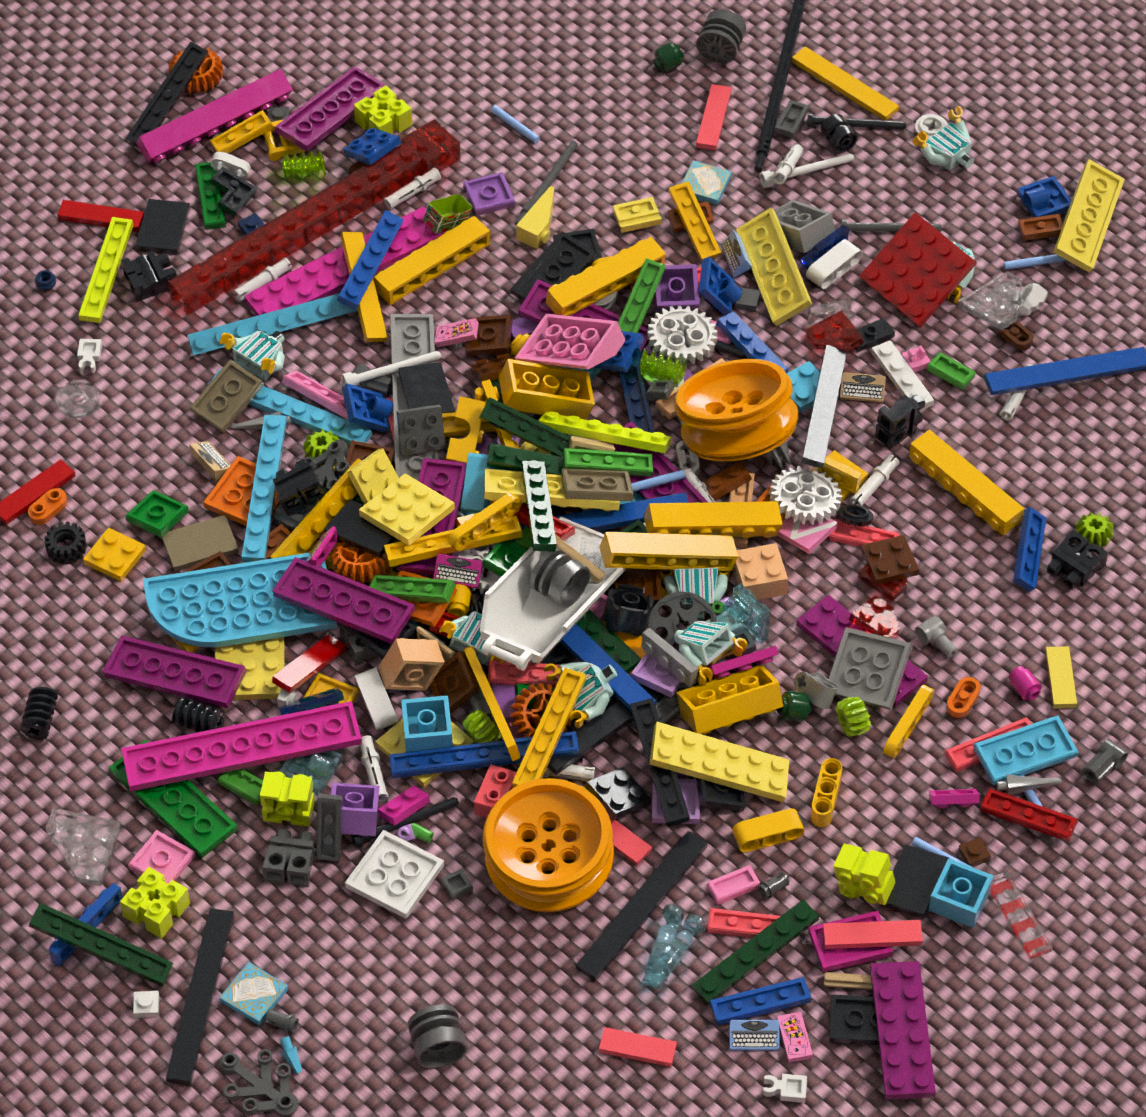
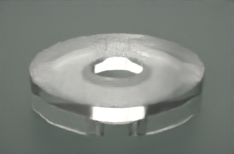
[56,380,100,418]

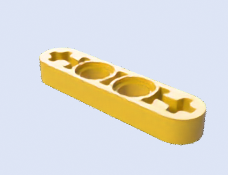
[448,493,522,551]
[883,685,935,759]

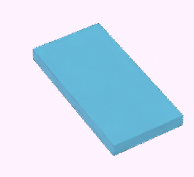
[973,715,1079,786]

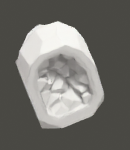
[1014,283,1048,316]

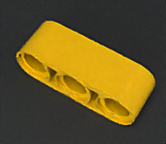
[811,758,842,827]
[732,809,805,852]

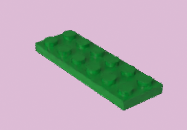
[109,740,238,858]

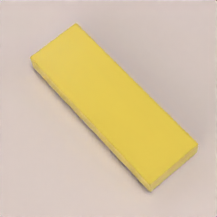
[1045,646,1077,709]

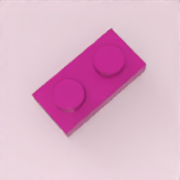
[378,785,430,826]
[929,789,979,808]

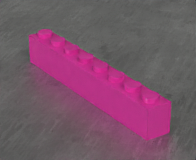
[136,69,293,164]

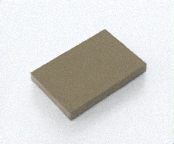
[189,359,265,434]
[561,468,633,501]
[162,515,239,572]

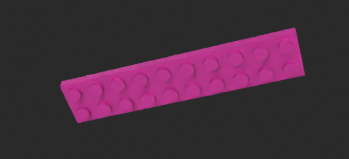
[244,206,445,316]
[121,701,362,792]

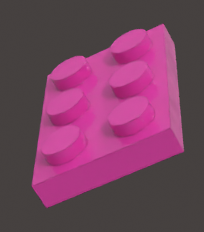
[708,646,779,680]
[808,911,893,973]

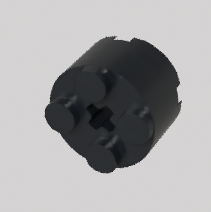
[603,584,654,636]

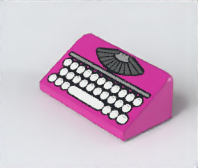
[305,526,337,567]
[433,554,483,589]

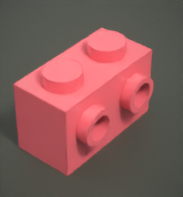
[474,764,517,818]

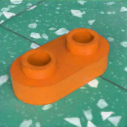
[28,488,67,525]
[946,677,981,718]

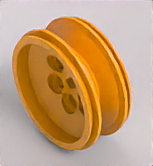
[675,359,799,461]
[483,778,614,912]

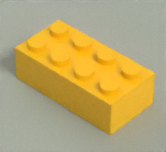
[499,359,595,420]
[677,665,783,734]

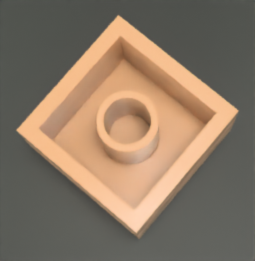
[732,543,788,603]
[378,638,444,691]

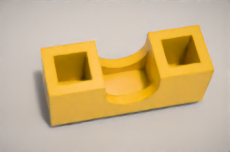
[446,396,486,463]

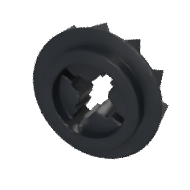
[837,505,874,527]

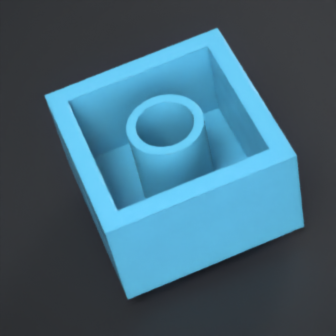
[401,695,453,752]
[928,858,994,928]

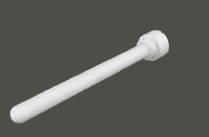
[760,153,854,189]
[341,351,441,386]

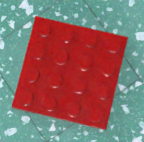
[859,212,977,328]

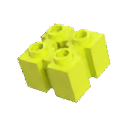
[354,85,412,134]
[260,772,315,827]
[833,843,896,905]
[120,867,190,939]

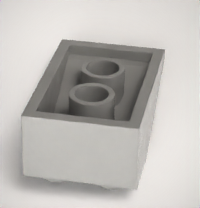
[774,200,837,253]

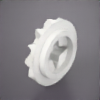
[915,114,948,138]

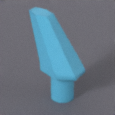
[279,1036,302,1073]

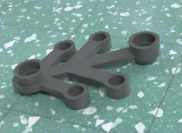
[302,440,350,513]
[220,1049,299,1117]

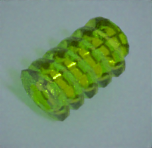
[282,150,326,180]
[640,348,688,385]

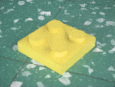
[347,448,399,505]

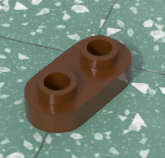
[996,316,1033,350]

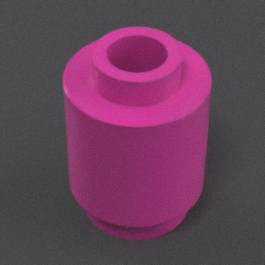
[1009,666,1042,700]

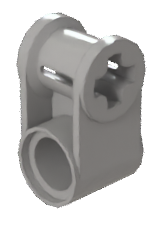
[794,672,838,709]

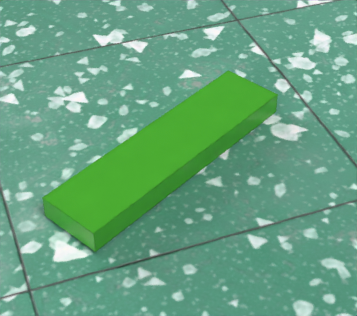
[618,258,666,333]
[563,448,653,477]
[369,575,456,603]

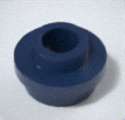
[35,270,56,290]

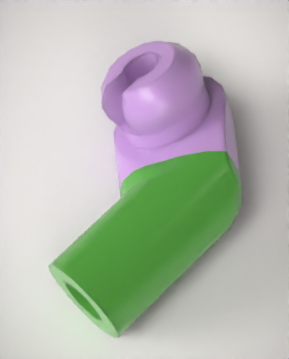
[712,597,737,615]
[397,823,434,843]

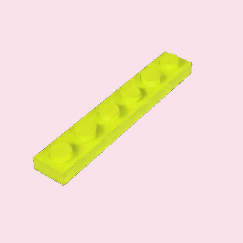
[79,217,133,323]
[539,411,671,453]

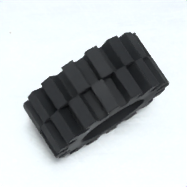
[44,522,87,565]

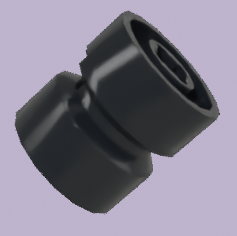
[821,114,858,153]

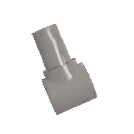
[915,615,958,659]

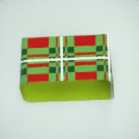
[423,194,472,234]

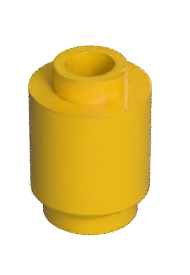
[446,584,471,617]

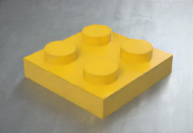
[83,527,147,582]

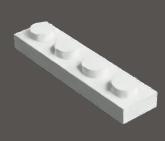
[871,340,934,411]

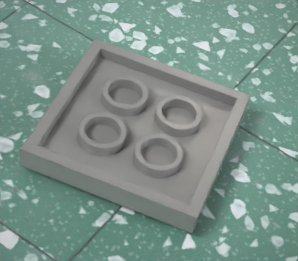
[829,627,912,710]

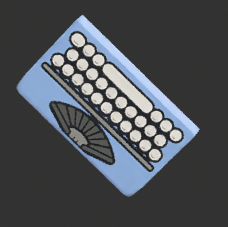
[721,230,753,278]
[729,1020,779,1051]

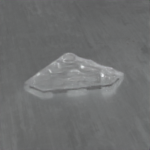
[959,271,1022,330]
[46,808,122,886]

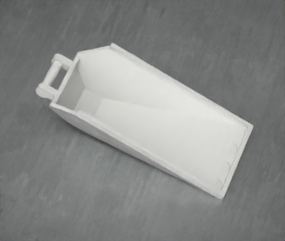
[480,517,627,671]

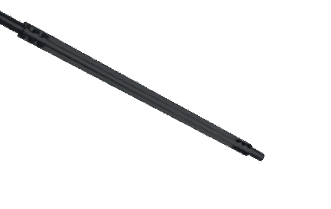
[754,0,806,172]

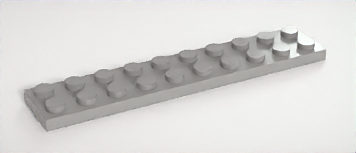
[390,314,439,481]

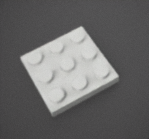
[345,830,444,919]

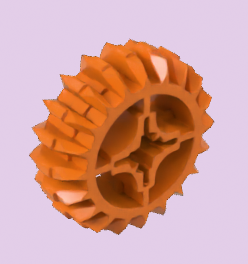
[168,46,223,94]
[330,542,390,584]
[510,683,571,738]

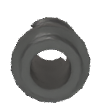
[758,872,789,898]
[265,1009,299,1033]

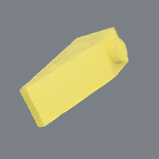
[516,186,554,250]

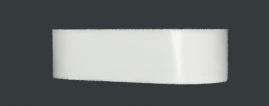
[211,152,251,179]
[676,440,699,476]

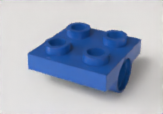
[343,128,401,165]
[1017,176,1072,218]
[699,257,742,316]
[592,331,644,373]
[342,383,393,433]

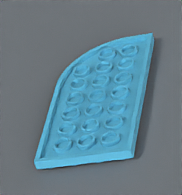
[143,553,337,647]

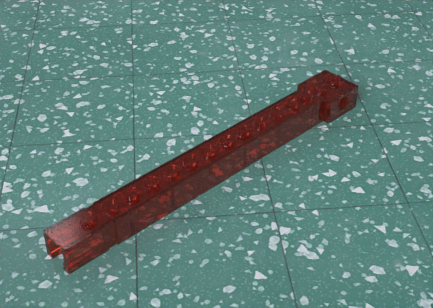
[168,119,461,315]

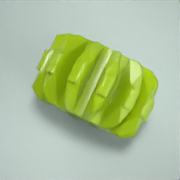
[303,429,339,466]
[1075,512,1114,547]
[836,696,871,737]
[462,710,501,743]

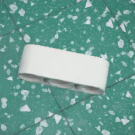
[806,239,863,289]
[354,667,398,731]

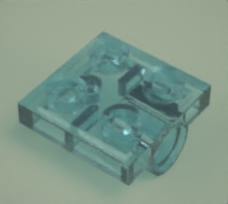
[723,583,770,644]
[279,750,343,795]

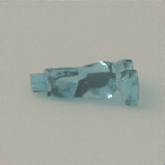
[642,904,706,989]

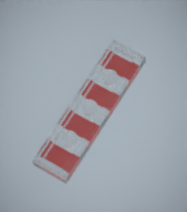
[990,871,1052,960]

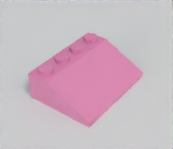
[515,314,626,369]

